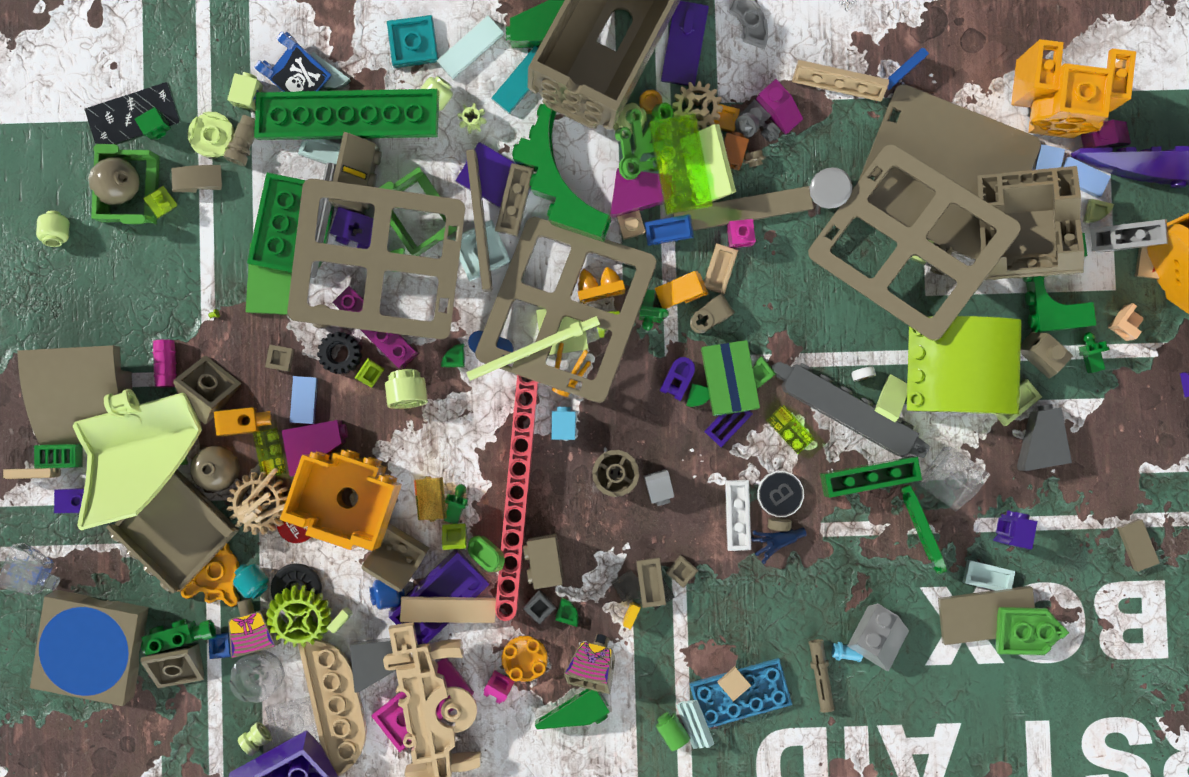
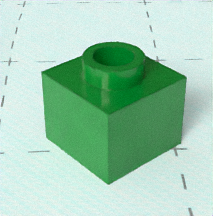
[135,107,171,140]

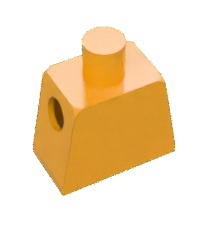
[214,407,272,436]

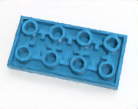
[689,658,792,728]

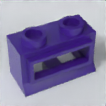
[993,511,1038,550]

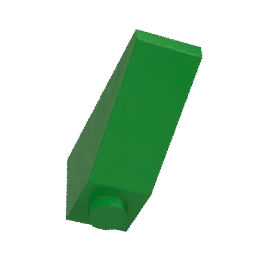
[535,689,610,730]

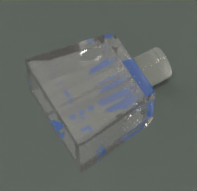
[0,542,60,595]

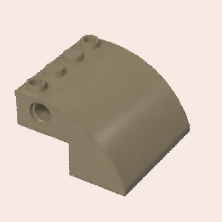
[977,166,1084,280]

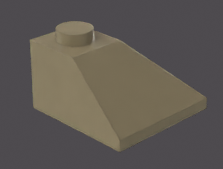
[173,355,242,425]

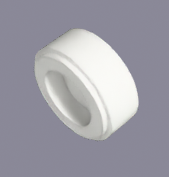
[851,366,876,382]

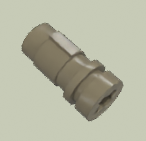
[223,115,255,166]

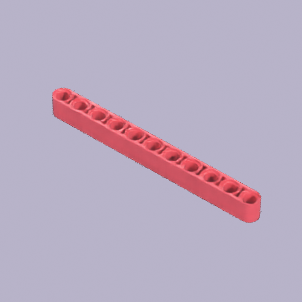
[495,375,539,621]

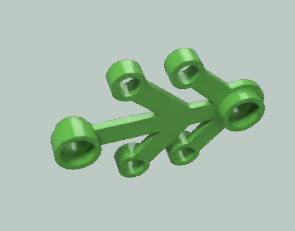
[615,102,673,180]

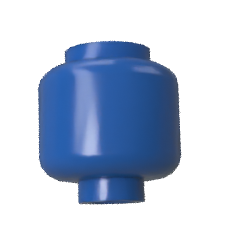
[369,580,405,610]

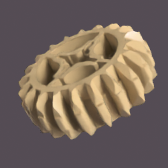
[227,472,289,535]

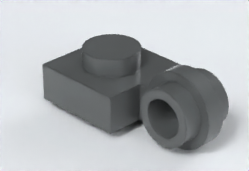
[738,100,780,142]

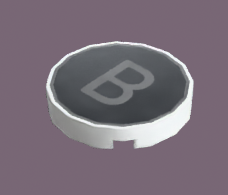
[757,471,804,517]

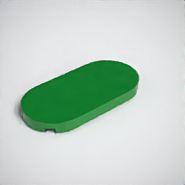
[900,484,947,575]

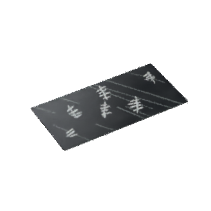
[84,82,180,144]

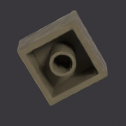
[523,533,564,589]

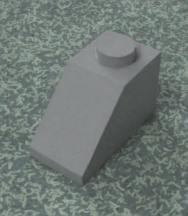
[643,469,674,506]

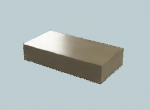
[1117,519,1160,572]
[636,557,666,608]

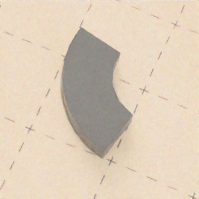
[730,0,768,50]

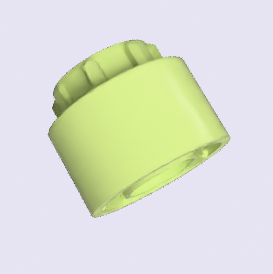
[385,369,428,409]

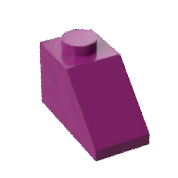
[756,79,803,135]
[1081,120,1131,148]

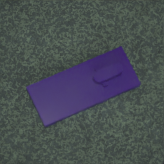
[661,1,709,87]

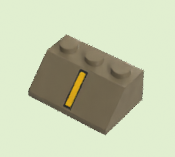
[328,132,382,215]

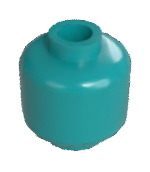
[233,564,269,599]

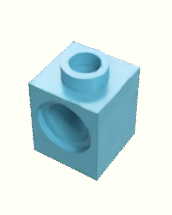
[552,407,576,440]

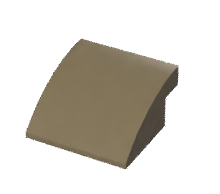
[17,345,132,445]

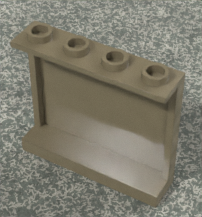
[106,469,240,593]

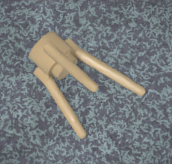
[236,468,285,525]

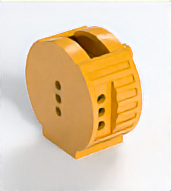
[1147,213,1189,314]

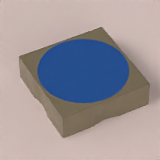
[30,589,149,706]

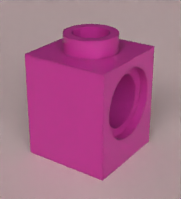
[727,219,756,248]

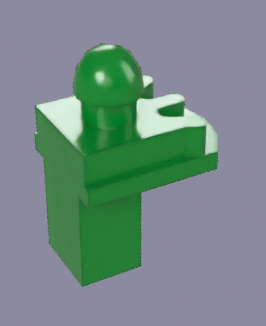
[639,289,669,331]
[1079,332,1110,373]
[444,484,469,524]

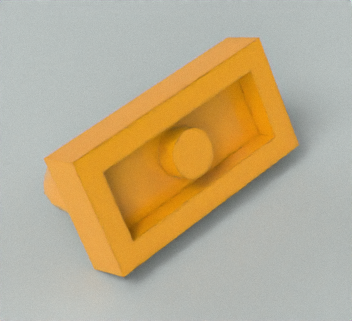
[577,267,625,304]

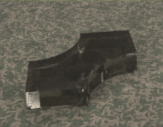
[611,569,675,610]

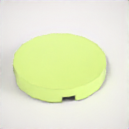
[188,112,235,158]

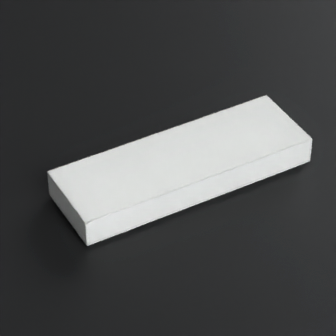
[725,480,751,551]

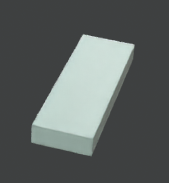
[437,16,504,79]

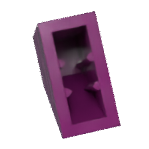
[610,168,676,219]
[282,420,348,477]

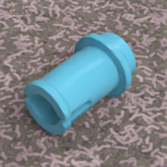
[831,642,863,662]

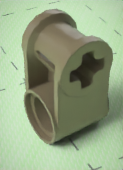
[690,294,735,334]

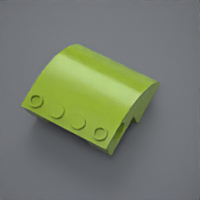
[907,316,1021,414]

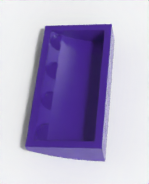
[389,549,490,645]

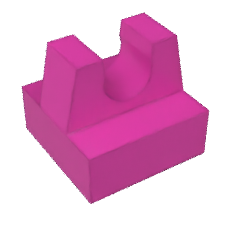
[483,670,515,704]

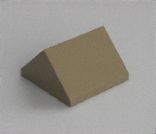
[140,644,204,688]

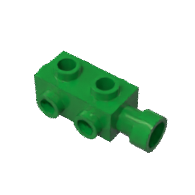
[141,619,216,655]

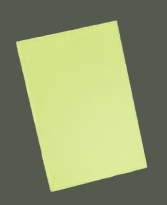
[679,124,736,206]

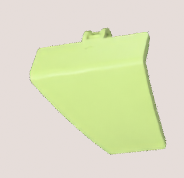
[73,389,202,530]

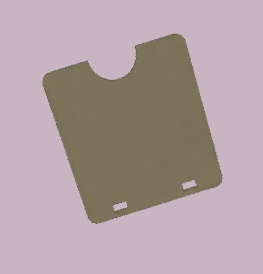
[858,84,1041,260]

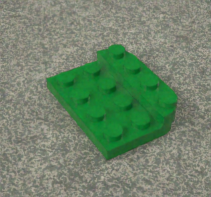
[247,172,334,273]

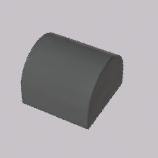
[523,590,556,624]

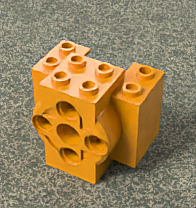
[1011,39,1136,139]
[280,449,402,551]

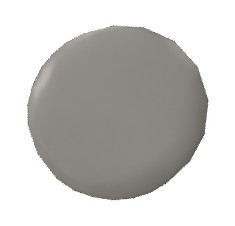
[809,167,852,209]

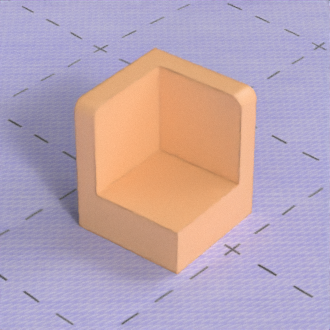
[1108,303,1143,341]

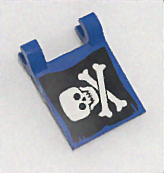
[254,31,332,92]

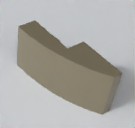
[171,165,222,193]

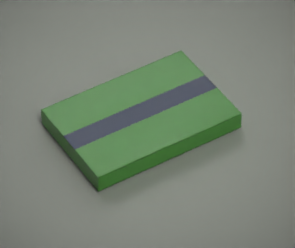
[701,340,760,416]

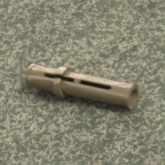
[808,639,835,713]

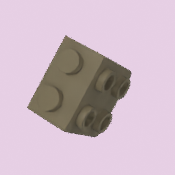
[361,524,430,592]

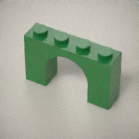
[1023,233,1096,333]

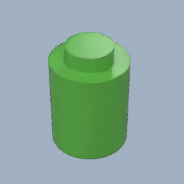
[656,712,691,751]

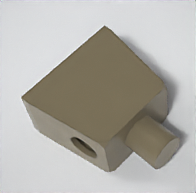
[1021,332,1073,379]

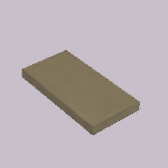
[938,586,1035,645]

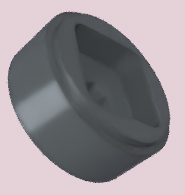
[735,113,759,138]

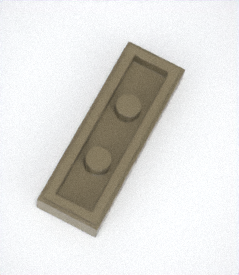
[495,163,534,237]

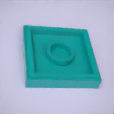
[387,15,438,68]

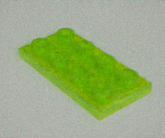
[649,113,713,215]

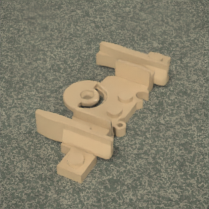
[383,622,482,777]

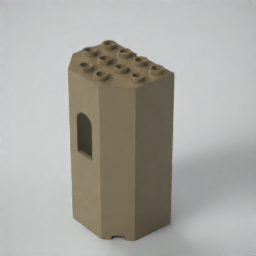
[528,0,680,130]

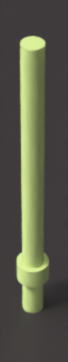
[466,316,600,381]

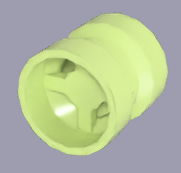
[238,722,272,756]

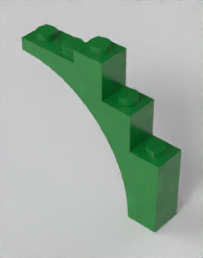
[512,103,612,242]

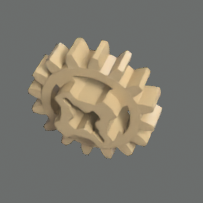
[672,81,723,133]

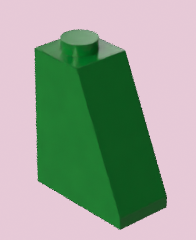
[506,0,565,48]

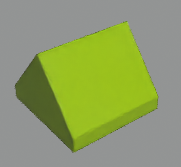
[355,358,384,388]

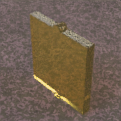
[414,476,447,522]

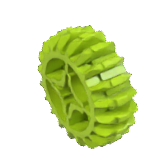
[266,585,332,648]

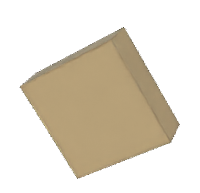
[717,666,751,701]

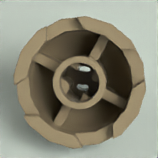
[88,158,140,205]
[190,446,240,492]
[592,450,639,497]

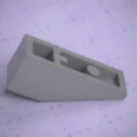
[1091,219,1168,252]

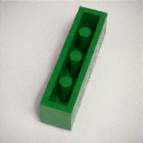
[820,456,922,498]

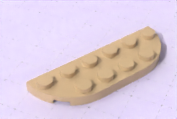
[298,639,367,776]

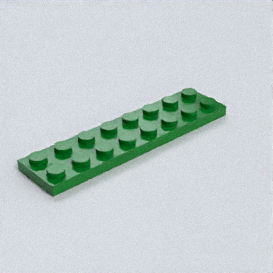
[254,89,439,140]

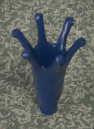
[751,527,807,564]

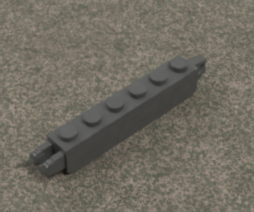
[771,362,930,458]

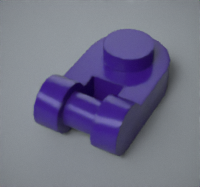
[660,357,695,401]

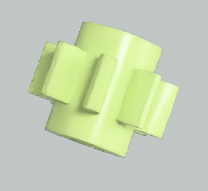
[457,103,487,134]

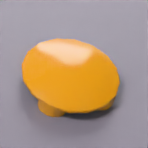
[501,636,548,682]

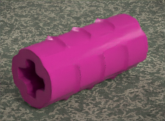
[152,339,177,388]

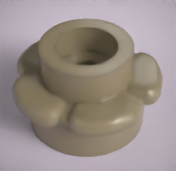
[743,150,766,168]

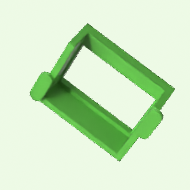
[91,144,160,224]
[379,167,457,256]

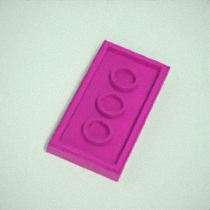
[371,658,474,752]

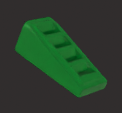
[34,444,83,468]

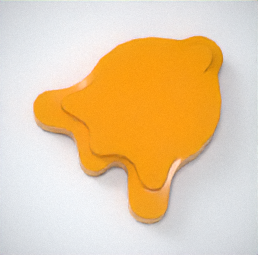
[180,543,240,607]

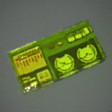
[765,405,815,455]
[253,428,286,476]

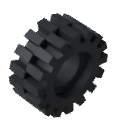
[317,332,362,374]

